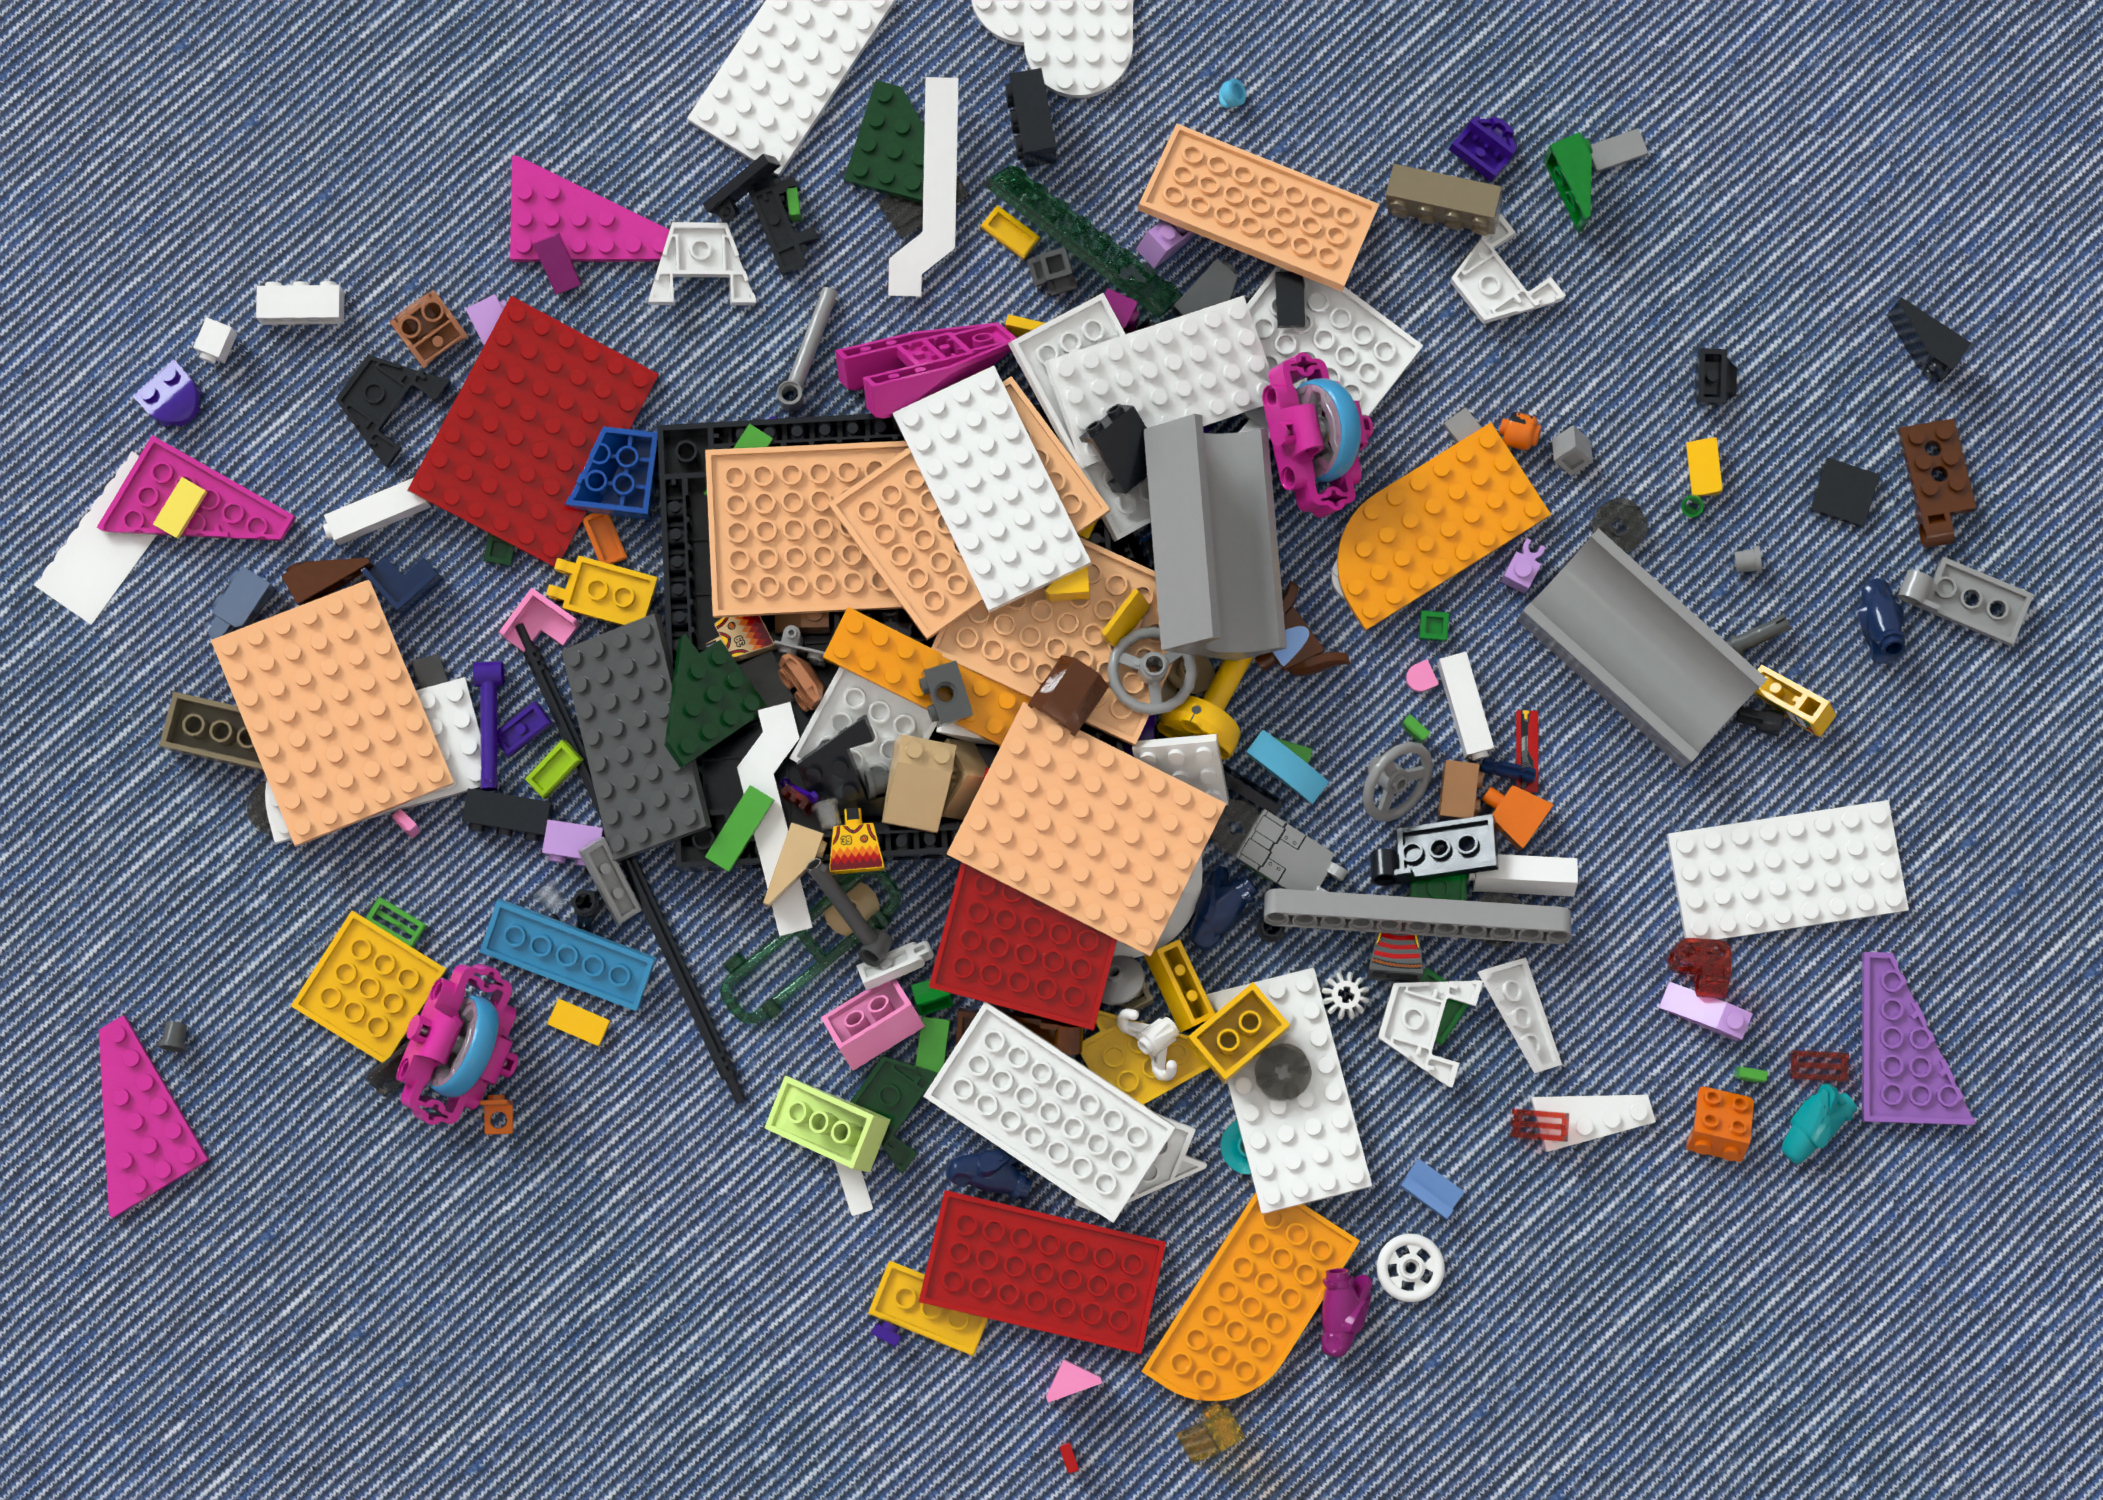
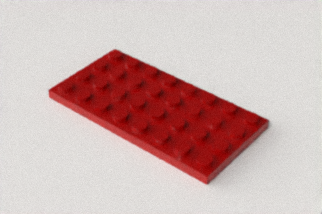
[919,1190,1166,1354]

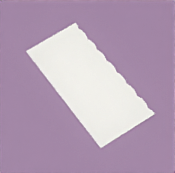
[34,451,157,625]

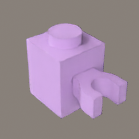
[1500,538,1546,594]

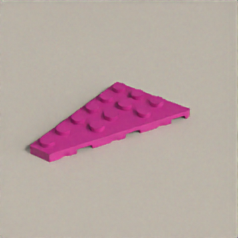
[510,156,669,262]
[96,435,297,541]
[99,1015,210,1218]

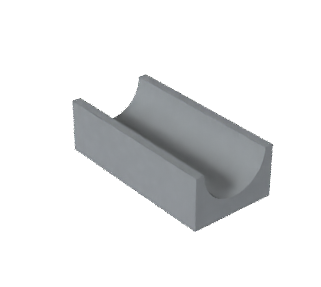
[1144,414,1287,661]
[1517,528,1767,769]

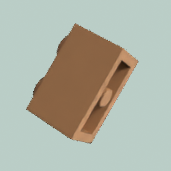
[1437,760,1483,820]

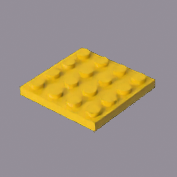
[291,911,448,1065]

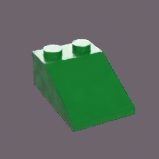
[1543,132,1593,233]

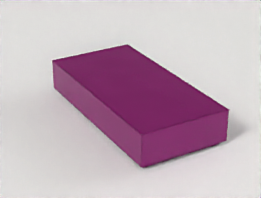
[533,233,582,295]

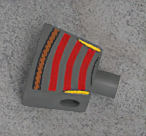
[1367,933,1423,983]

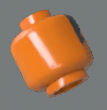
[1499,411,1542,451]

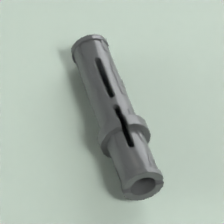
[1725,614,1792,655]

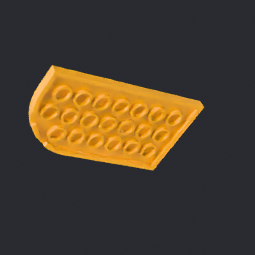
[1337,422,1551,631]
[1141,1192,1360,1401]

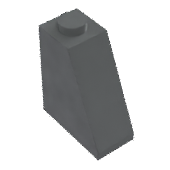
[1172,258,1238,317]

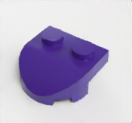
[1448,116,1517,182]
[133,360,203,428]

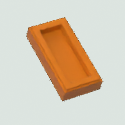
[582,513,628,565]

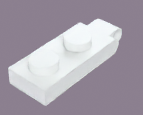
[856,941,934,991]

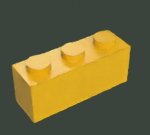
[1144,939,1215,1033]

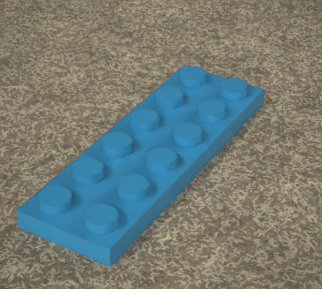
[479,899,657,1011]

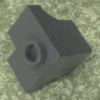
[1027,247,1078,296]

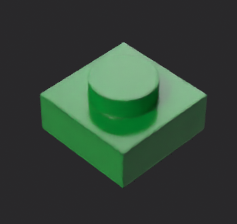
[1419,610,1449,642]

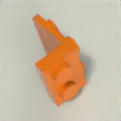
[1686,1086,1754,1162]

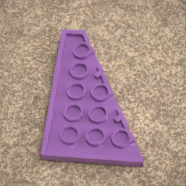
[1862,952,1975,1125]

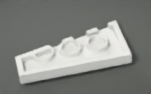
[1477,957,1562,1074]
[1530,1095,1656,1152]

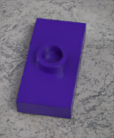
[497,701,553,757]

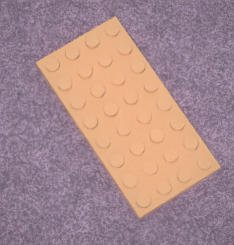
[1137,123,1379,292]

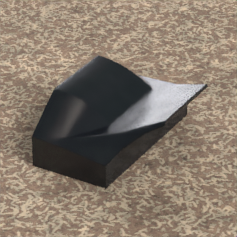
[1695,348,1737,405]

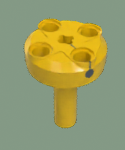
[1157,657,1253,760]

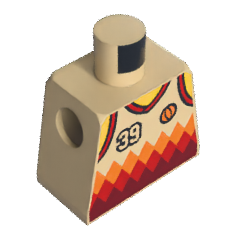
[705,616,777,662]

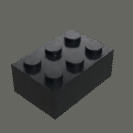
[1005,68,1057,168]

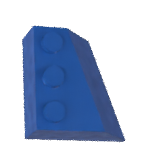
[565,426,659,520]

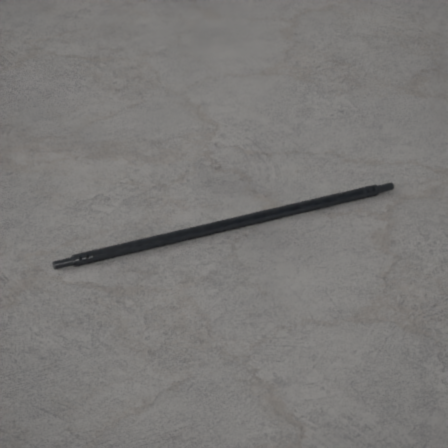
[515,623,746,1105]

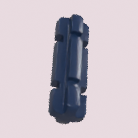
[1481,757,1536,784]

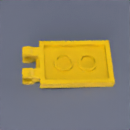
[546,555,659,626]

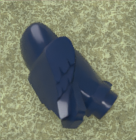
[1858,578,1905,664]
[1190,866,1259,951]
[946,1148,1032,1200]

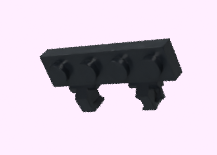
[749,174,820,276]

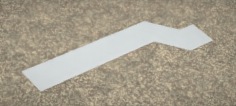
[888,77,958,296]
[737,702,813,936]

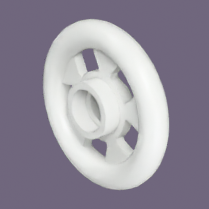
[1377,1234,1445,1302]

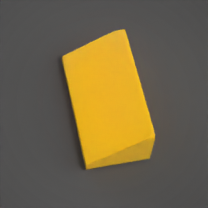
[1686,437,1722,496]
[1101,589,1150,648]

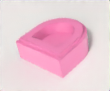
[1406,659,1439,692]
[392,808,420,838]

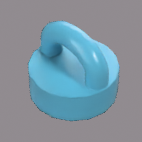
[1219,79,1246,108]

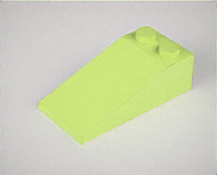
[765,1076,891,1172]

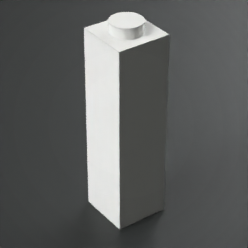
[323,478,431,545]
[1437,652,1494,761]
[1468,854,1578,897]

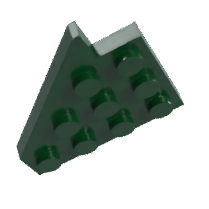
[844,80,925,204]
[664,634,768,768]

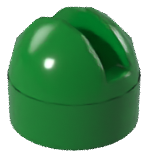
[1681,494,1704,518]

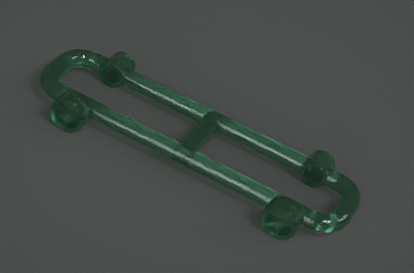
[720,870,901,1024]

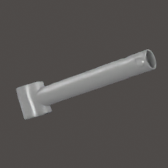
[777,287,838,412]

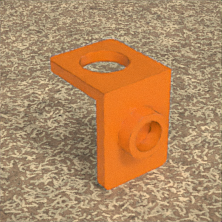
[479,1095,513,1135]

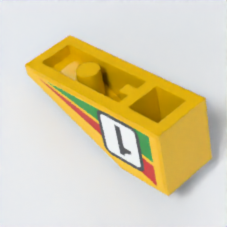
[1754,664,1836,737]

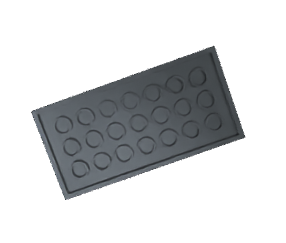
[561,613,712,862]

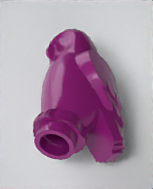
[1321,1268,1373,1357]

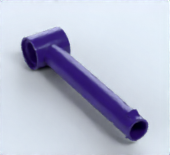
[473,661,505,791]

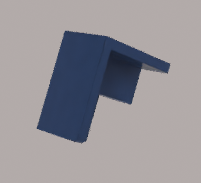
[360,556,444,616]

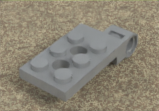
[1897,557,2034,646]

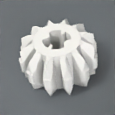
[1321,972,1369,1020]

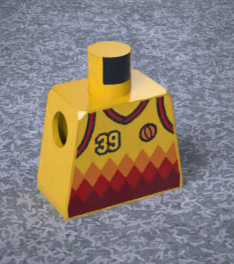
[829,808,885,875]

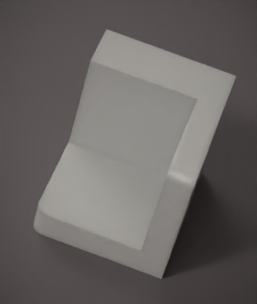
[1552,425,1593,476]

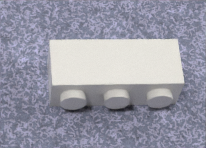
[256,281,345,325]

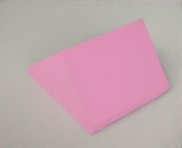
[1046,1359,1102,1403]

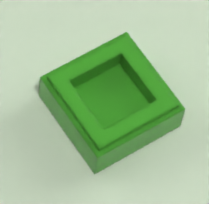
[786,187,802,223]
[1401,714,1430,743]
[1734,1066,1768,1084]

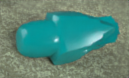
[1782,1083,1857,1164]

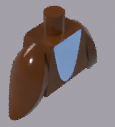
[1254,580,1350,677]

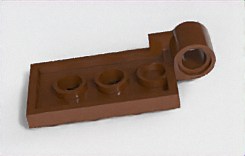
[1898,418,1977,548]
[956,1008,1084,1055]

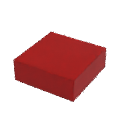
[1059,1442,1079,1473]

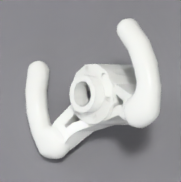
[1116,1008,1179,1081]

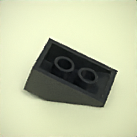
[1886,297,1971,383]

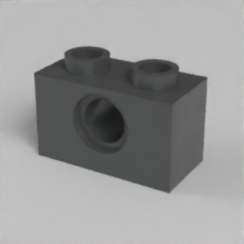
[919,660,973,728]

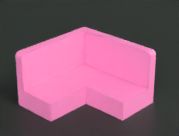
[499,587,581,652]

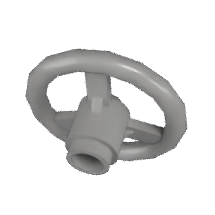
[1107,626,1197,715]
[1362,742,1433,822]

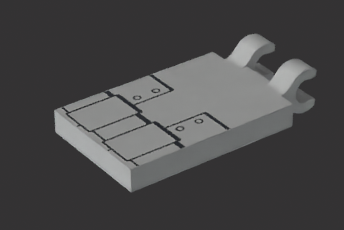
[1234,809,1348,892]

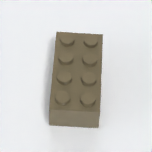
[1386,164,1502,236]
[159,691,265,773]

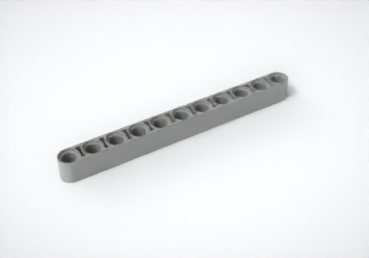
[1264,889,1572,944]

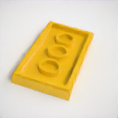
[868,1260,988,1356]

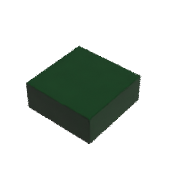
[483,534,516,567]

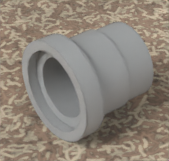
[1734,545,1762,574]

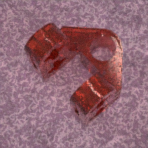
[1667,938,1732,999]

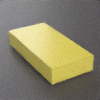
[153,477,208,539]

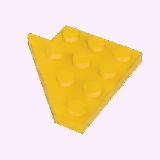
[1080,1010,1210,1105]

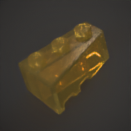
[1176,1402,1245,1463]

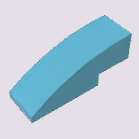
[1245,730,1329,805]

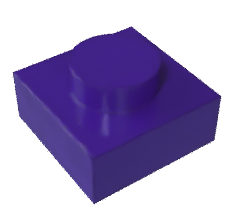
[871,1320,902,1347]

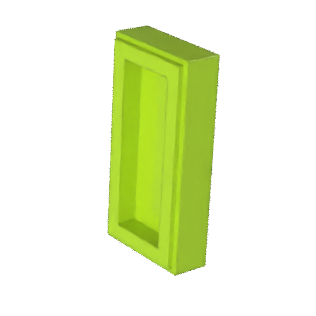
[525,740,584,799]

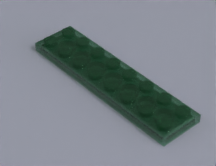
[985,164,1183,318]

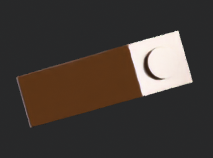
[281,558,374,606]

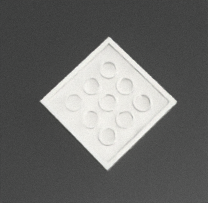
[789,667,937,785]

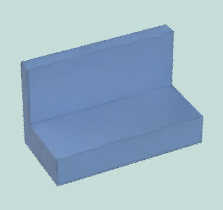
[1399,1158,1464,1220]

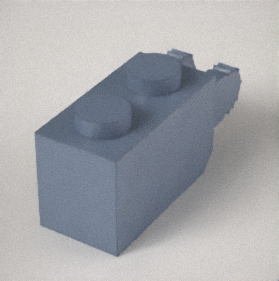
[208,566,276,639]

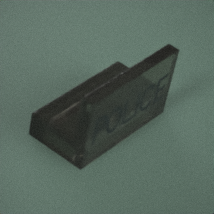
[365,1039,410,1097]

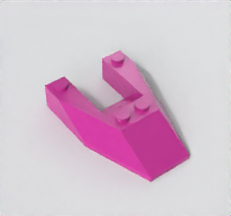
[835,322,1017,418]

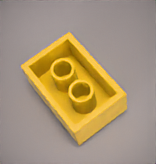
[1188,982,1290,1084]

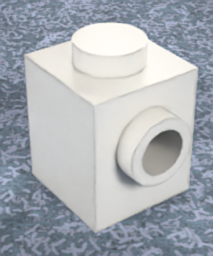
[193,317,237,364]

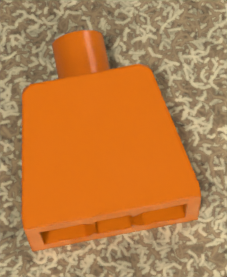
[1481,785,1553,851]

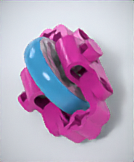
[1262,352,1373,518]
[396,964,518,1125]

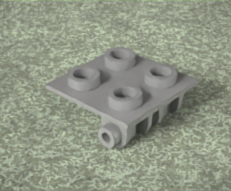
[774,625,833,667]

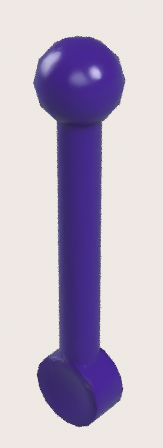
[780,778,819,804]

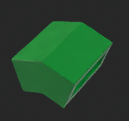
[911,980,954,1016]

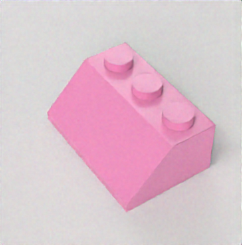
[821,979,925,1071]

